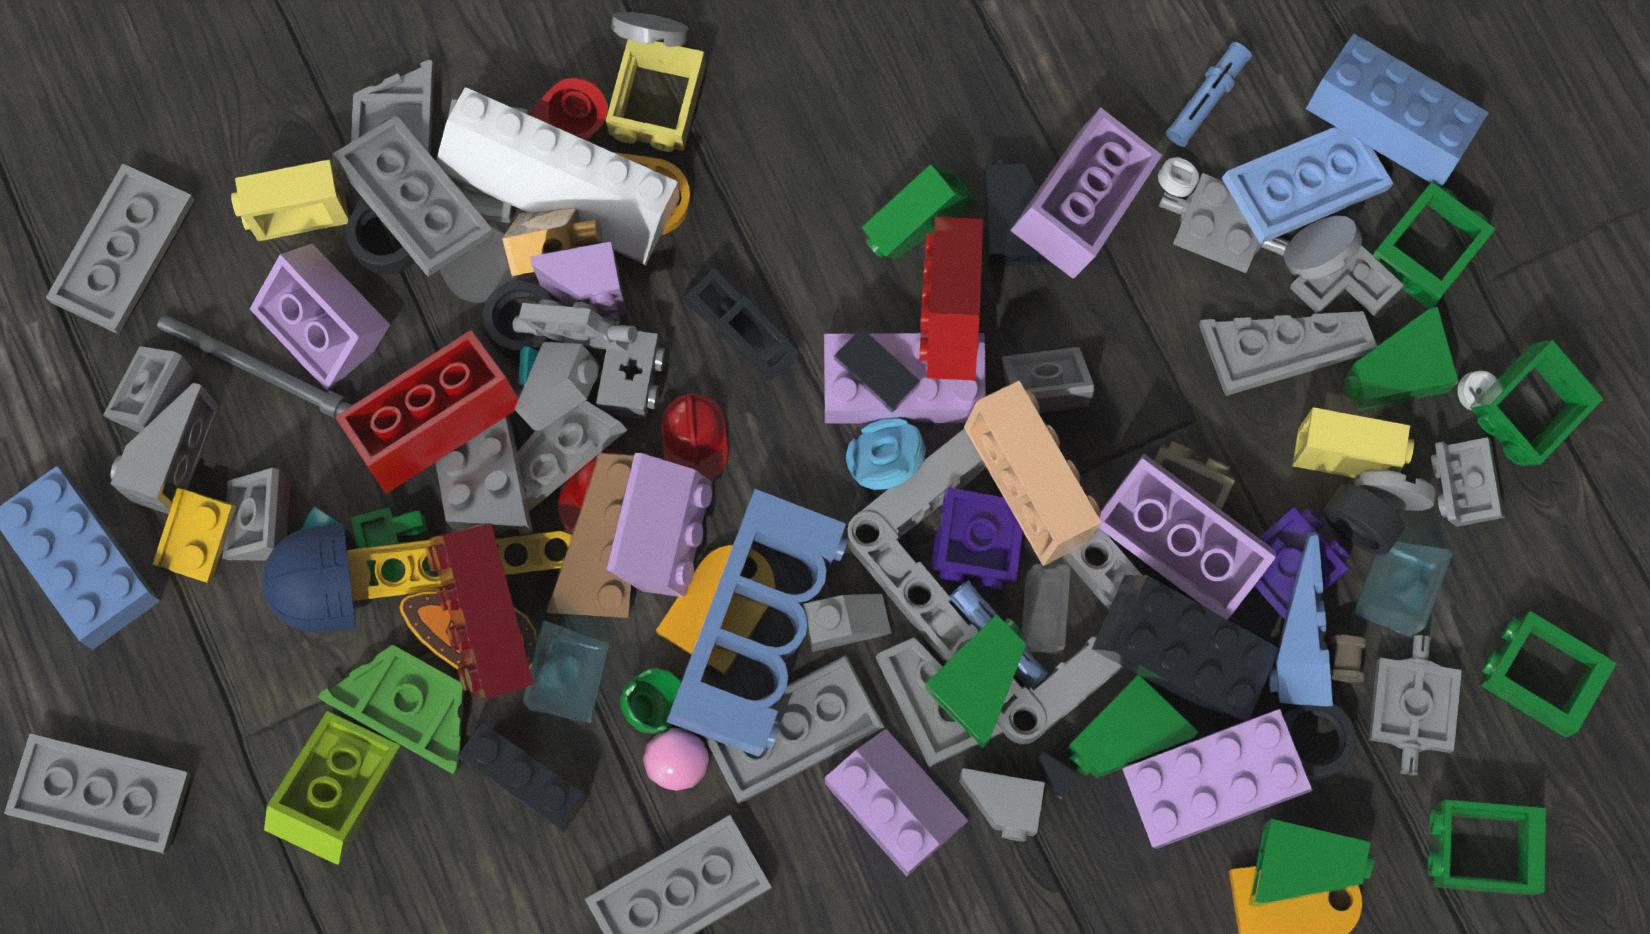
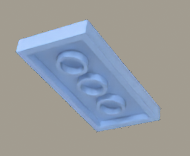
[1222,127,1393,244]

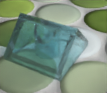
[1354,542,1453,637]
[523,621,609,723]

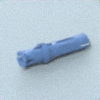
[1166,42,1252,147]
[949,580,1048,689]

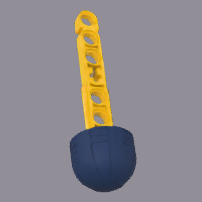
[262,523,573,632]

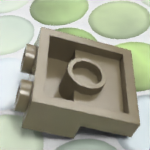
[1154,441,1235,510]

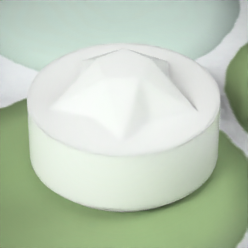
[1158,158,1199,197]
[1458,371,1497,411]

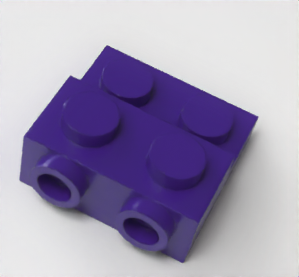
[930,488,1023,590]
[1255,507,1351,620]

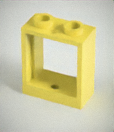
[606,40,706,152]
[231,159,349,241]
[1292,407,1414,478]

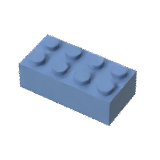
[1306,34,1489,188]
[0,466,160,649]

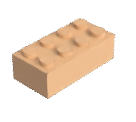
[964,380,1102,566]

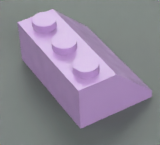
[530,242,627,322]
[250,244,390,390]
[607,453,712,597]
[825,729,968,877]

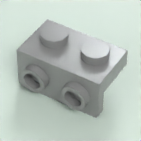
[1431,437,1505,527]

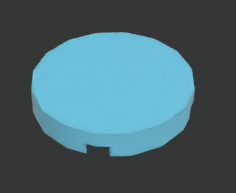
[846,418,926,490]

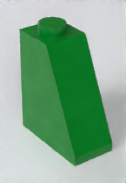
[862,164,977,259]
[1345,307,1458,411]
[925,614,1026,748]
[1067,675,1199,779]
[1248,819,1374,907]

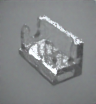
[1022,564,1070,654]

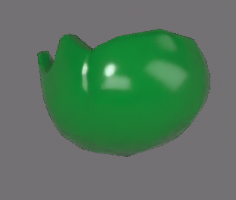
[620,668,682,734]

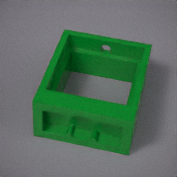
[1373,182,1495,309]
[1470,340,1603,466]
[1480,611,1617,738]
[1428,800,1546,896]

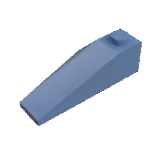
[1269,532,1333,706]

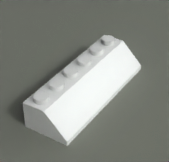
[436,87,680,265]

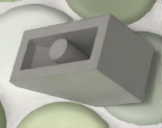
[515,342,601,431]
[803,594,891,652]
[959,768,1045,841]

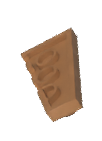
[546,452,634,618]

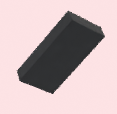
[834,328,920,413]

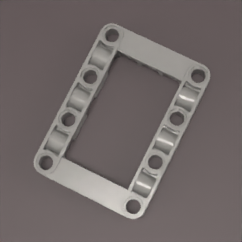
[847,428,1142,745]

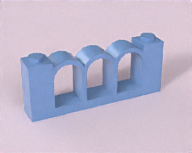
[666,489,848,757]

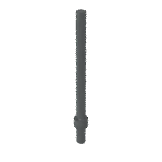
[157,314,353,419]

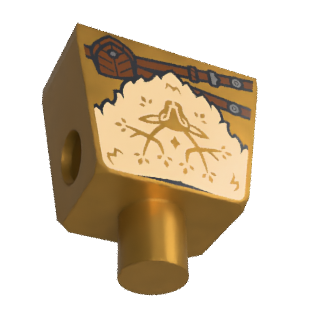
[502,208,602,276]

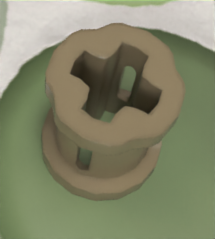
[1329,635,1366,683]

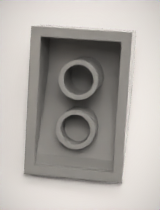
[111,383,220,514]

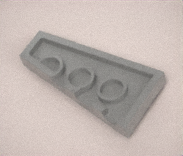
[1199,311,1377,396]
[494,400,627,536]

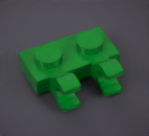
[351,507,432,586]

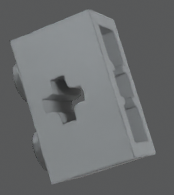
[596,331,666,420]

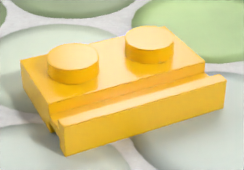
[153,488,236,583]

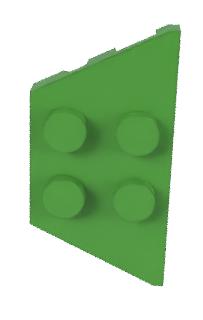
[318,645,465,776]

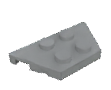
[351,60,434,155]
[436,414,533,534]

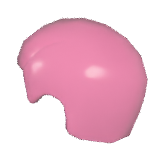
[643,728,709,791]

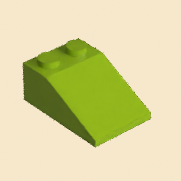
[264,711,400,865]

